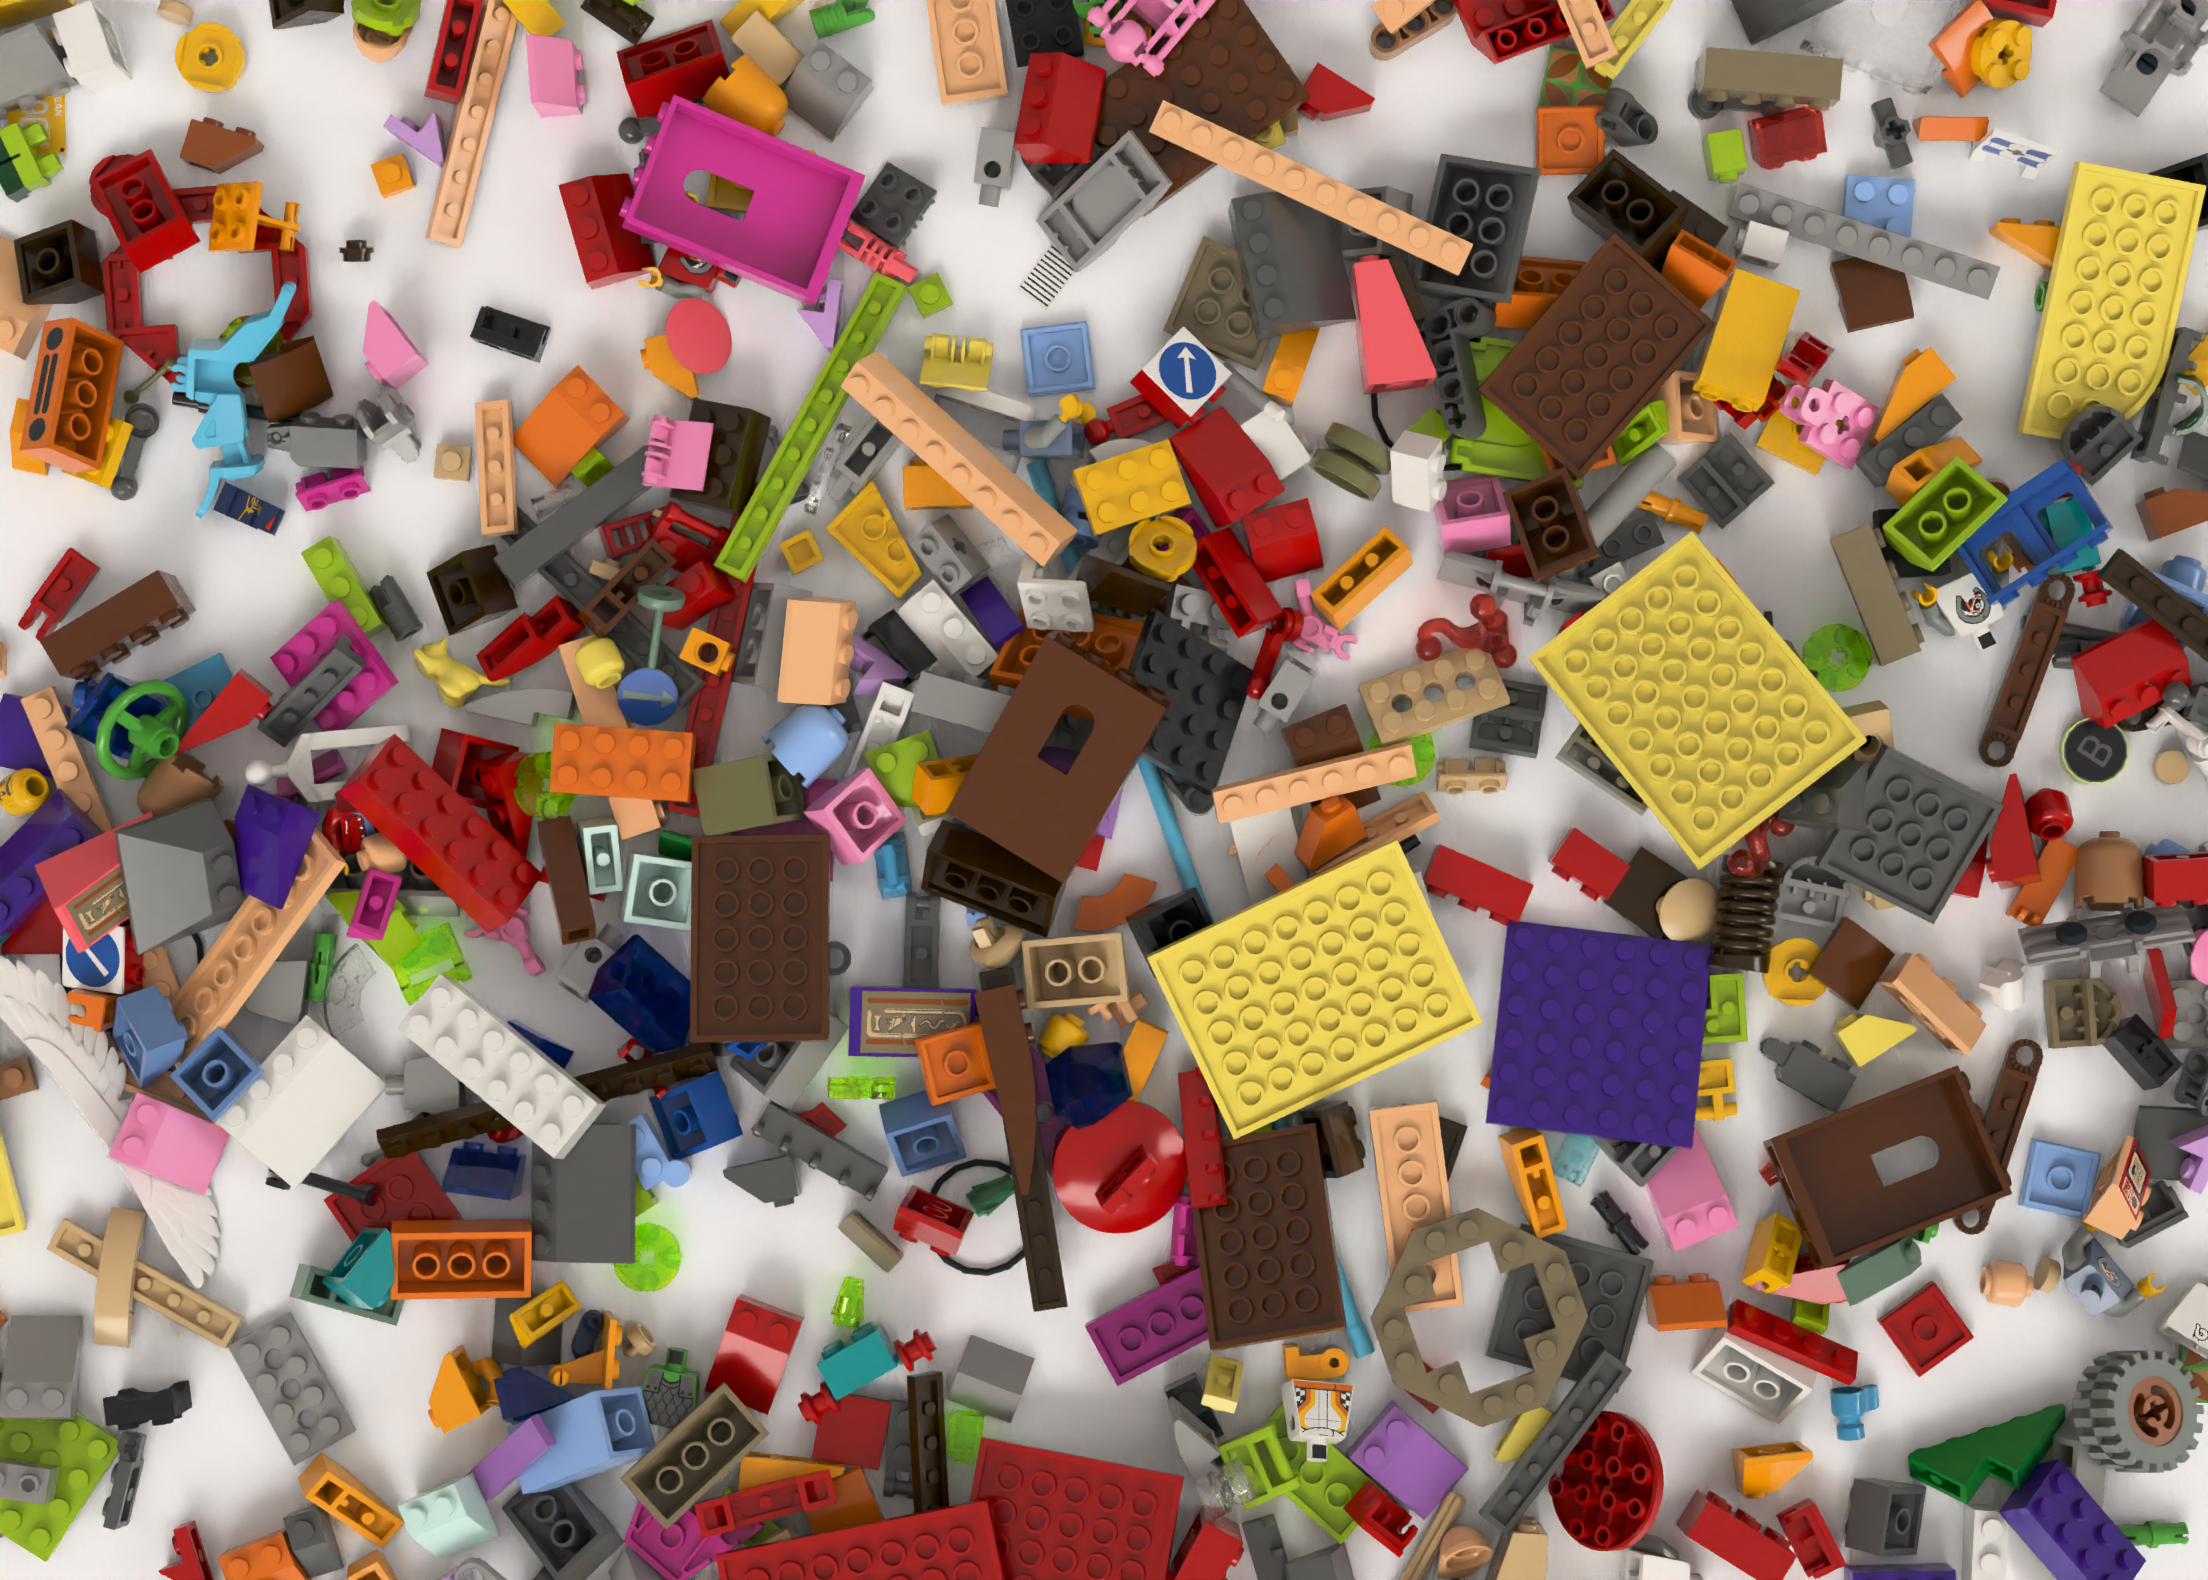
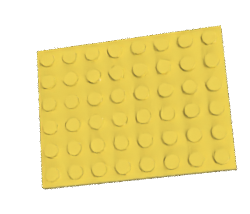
[1529,531,1867,870]
[1146,838,1482,1140]

